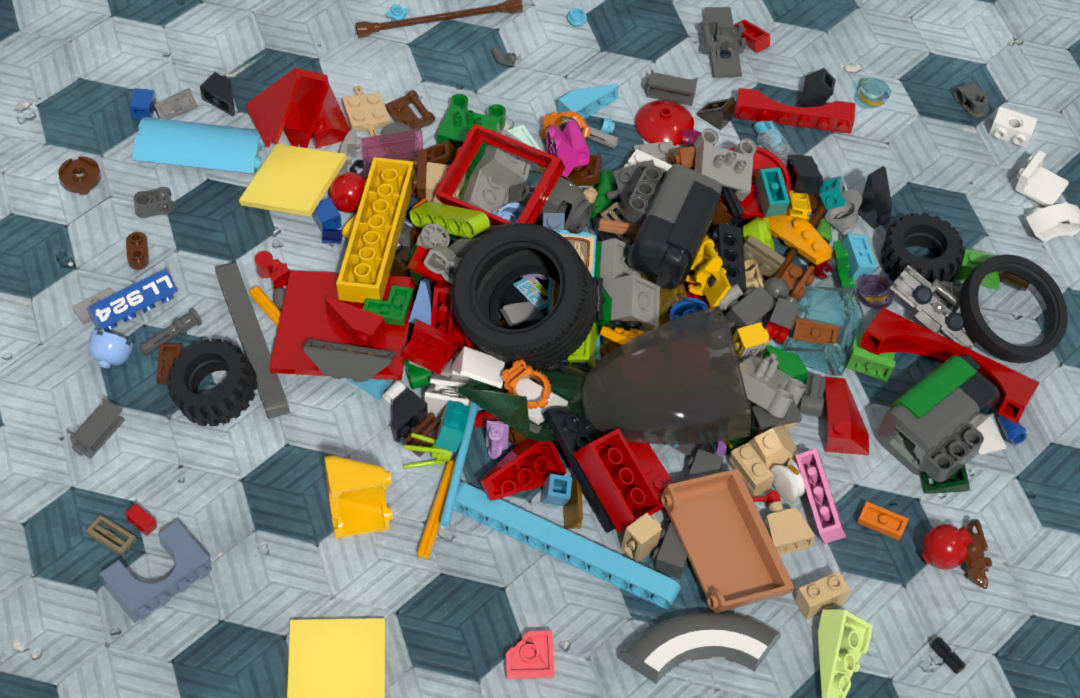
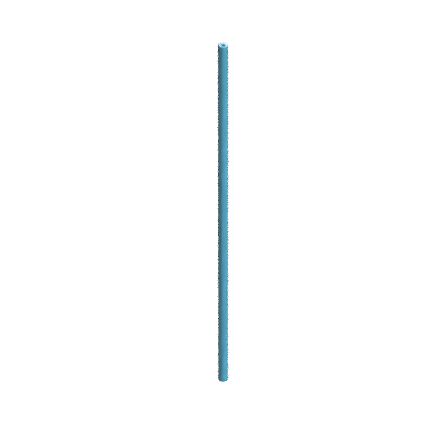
[440,310,502,527]

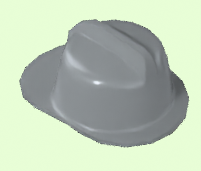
[825,190,863,234]

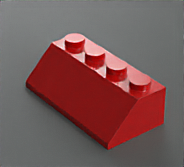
[311,85,350,149]

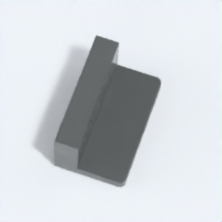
[750,399,802,429]

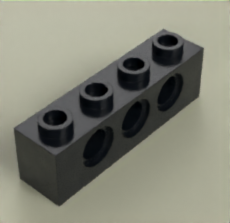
[709,222,747,301]

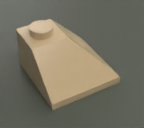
[748,425,800,469]

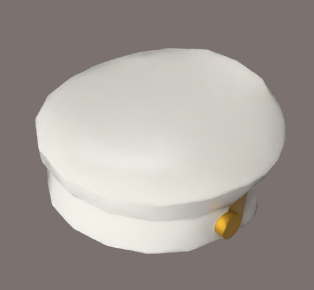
[770,459,805,502]

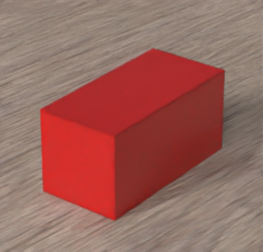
[125,504,157,537]

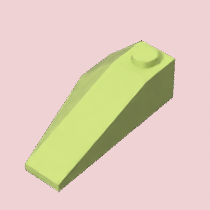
[818,609,873,698]

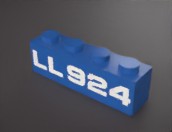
[86,269,178,332]

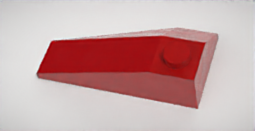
[823,377,869,455]
[480,433,567,501]

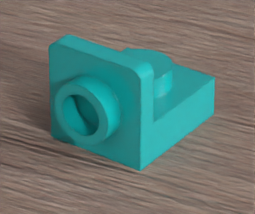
[820,176,846,210]

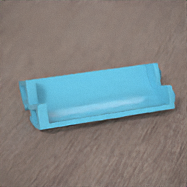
[132,117,265,174]

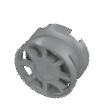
[416,224,450,250]

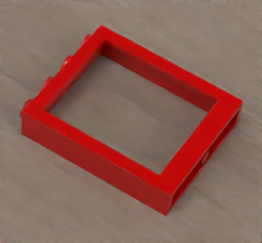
[435,124,565,225]

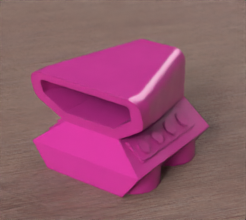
[546,120,590,178]

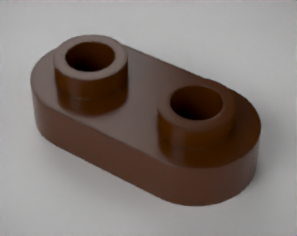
[126,232,149,270]

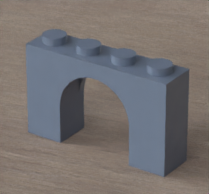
[99,521,212,623]

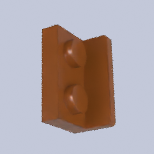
[781,263,816,301]

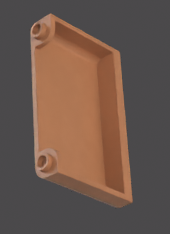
[661,469,795,613]

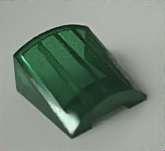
[458,368,587,442]

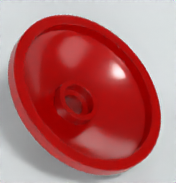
[635,100,694,146]

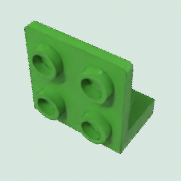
[846,333,896,382]

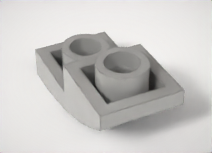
[339,129,360,172]
[501,302,545,328]

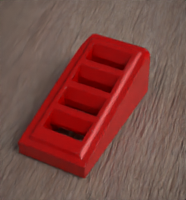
[734,19,770,53]

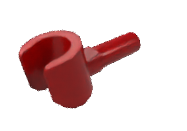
[752,491,781,505]

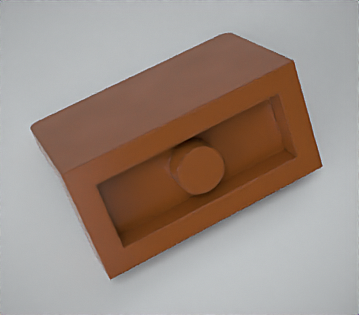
[793,318,842,348]

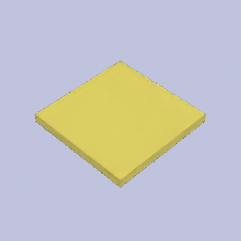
[239,144,347,217]
[287,618,385,698]

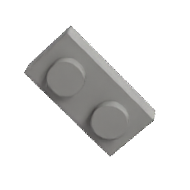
[633,141,674,162]

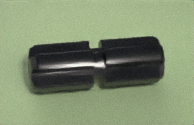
[931,637,966,674]

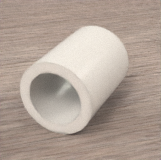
[383,381,407,405]

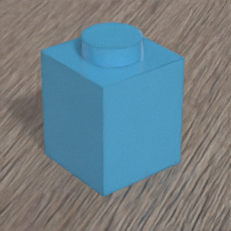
[542,474,572,507]

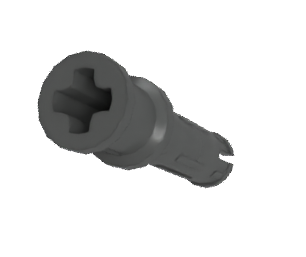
[138,308,202,356]

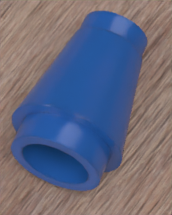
[998,415,1027,445]

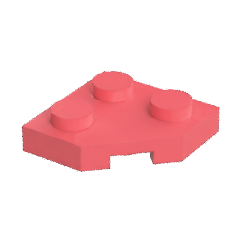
[506,631,555,679]

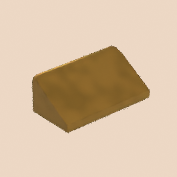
[563,478,583,529]

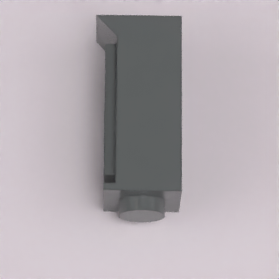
[644,70,698,106]
[70,398,125,459]

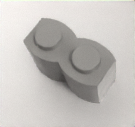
[423,245,462,284]

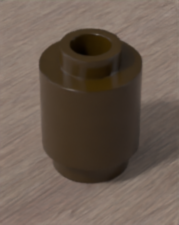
[1000,272,1030,291]

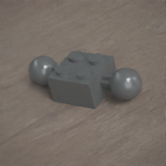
[704,277,789,350]

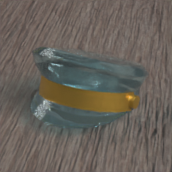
[854,76,891,109]

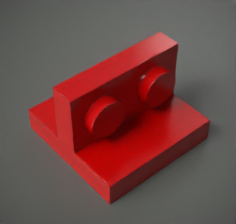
[401,320,460,375]

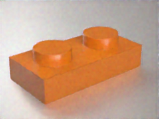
[857,501,909,541]

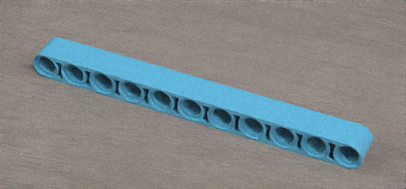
[453,482,681,609]

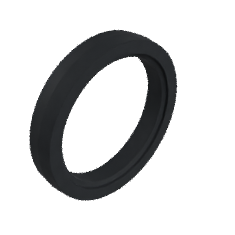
[960,254,1068,363]

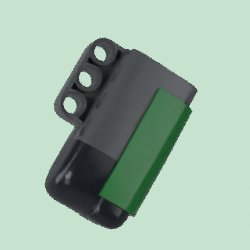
[877,355,1000,482]

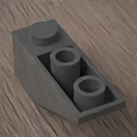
[770,296,804,331]

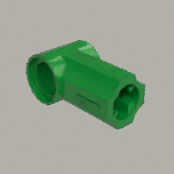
[404,359,433,390]

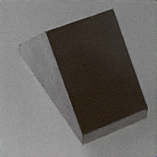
[697,98,735,131]

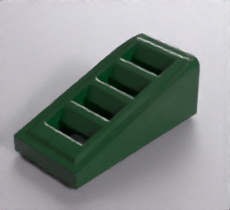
[921,465,970,494]

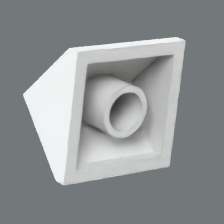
[451,346,505,388]
[505,378,568,425]
[425,384,473,416]

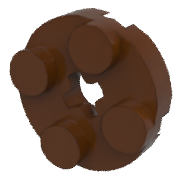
[58,156,101,195]

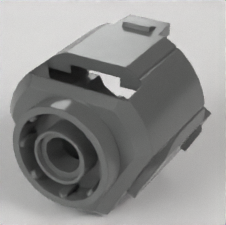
[521,169,594,234]

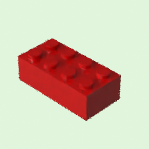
[573,428,664,533]

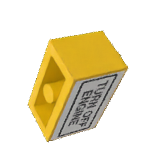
[728,322,769,361]

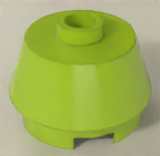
[742,217,775,251]

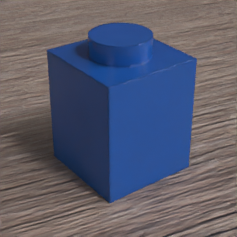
[129,88,156,120]
[312,198,342,235]

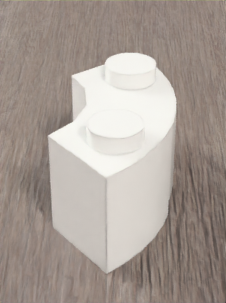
[1026,202,1080,242]

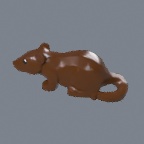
[964,519,992,589]

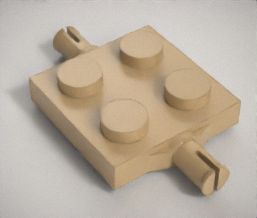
[342,85,391,140]

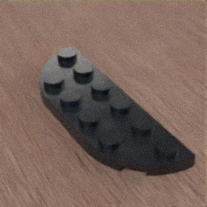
[543,408,615,533]

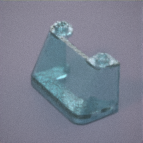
[781,287,864,376]

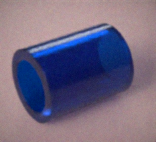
[322,229,342,244]

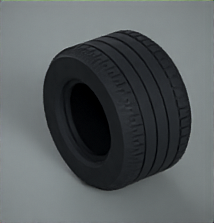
[451,223,598,371]

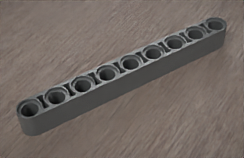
[215,261,290,419]

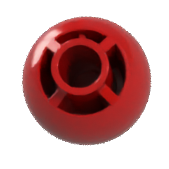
[329,172,366,213]
[921,524,973,570]

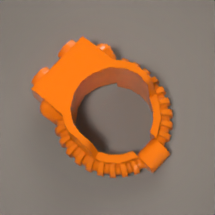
[541,111,591,140]
[501,359,551,410]

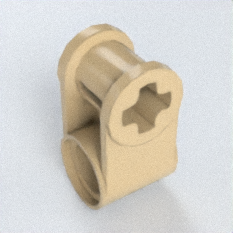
[744,259,764,294]

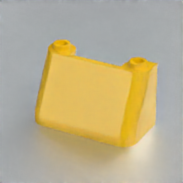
[324,455,393,539]

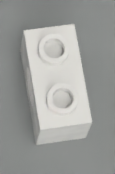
[989,106,1037,148]

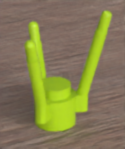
[403,433,451,469]

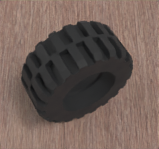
[880,213,964,283]
[167,338,257,427]

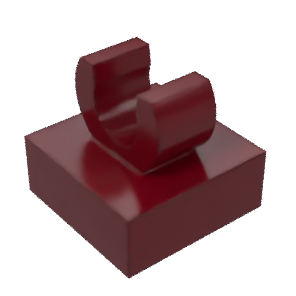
[805,259,832,280]

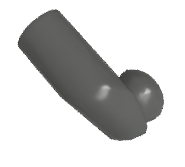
[491,46,517,66]
[273,287,286,311]

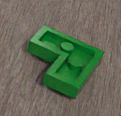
[833,240,855,299]
[363,285,414,326]

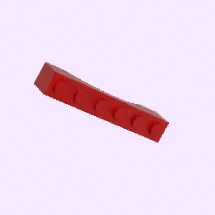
[734,88,856,134]

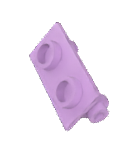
[486,420,509,459]

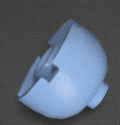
[88,330,134,369]

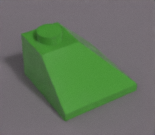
[957,246,1002,290]

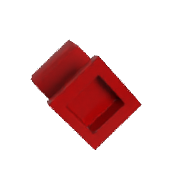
[255,251,290,291]

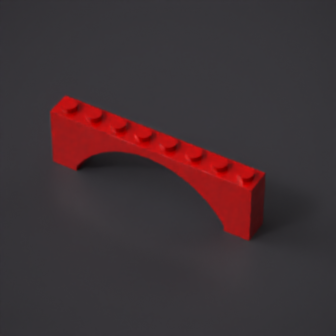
[859,307,1040,424]

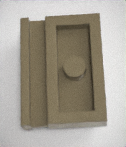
[743,235,786,279]

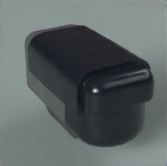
[625,164,722,290]

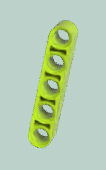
[409,202,490,238]

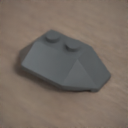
[303,339,396,382]

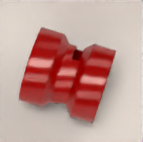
[766,320,789,346]

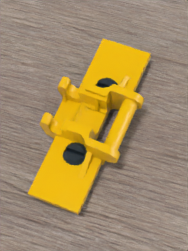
[686,235,732,310]

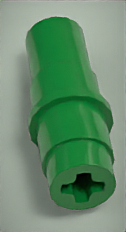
[590,170,617,223]

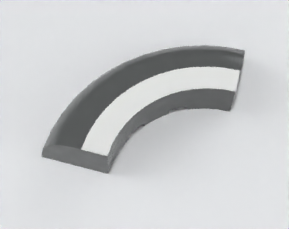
[617,611,781,684]

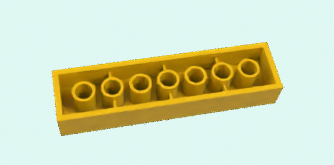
[336,157,415,303]

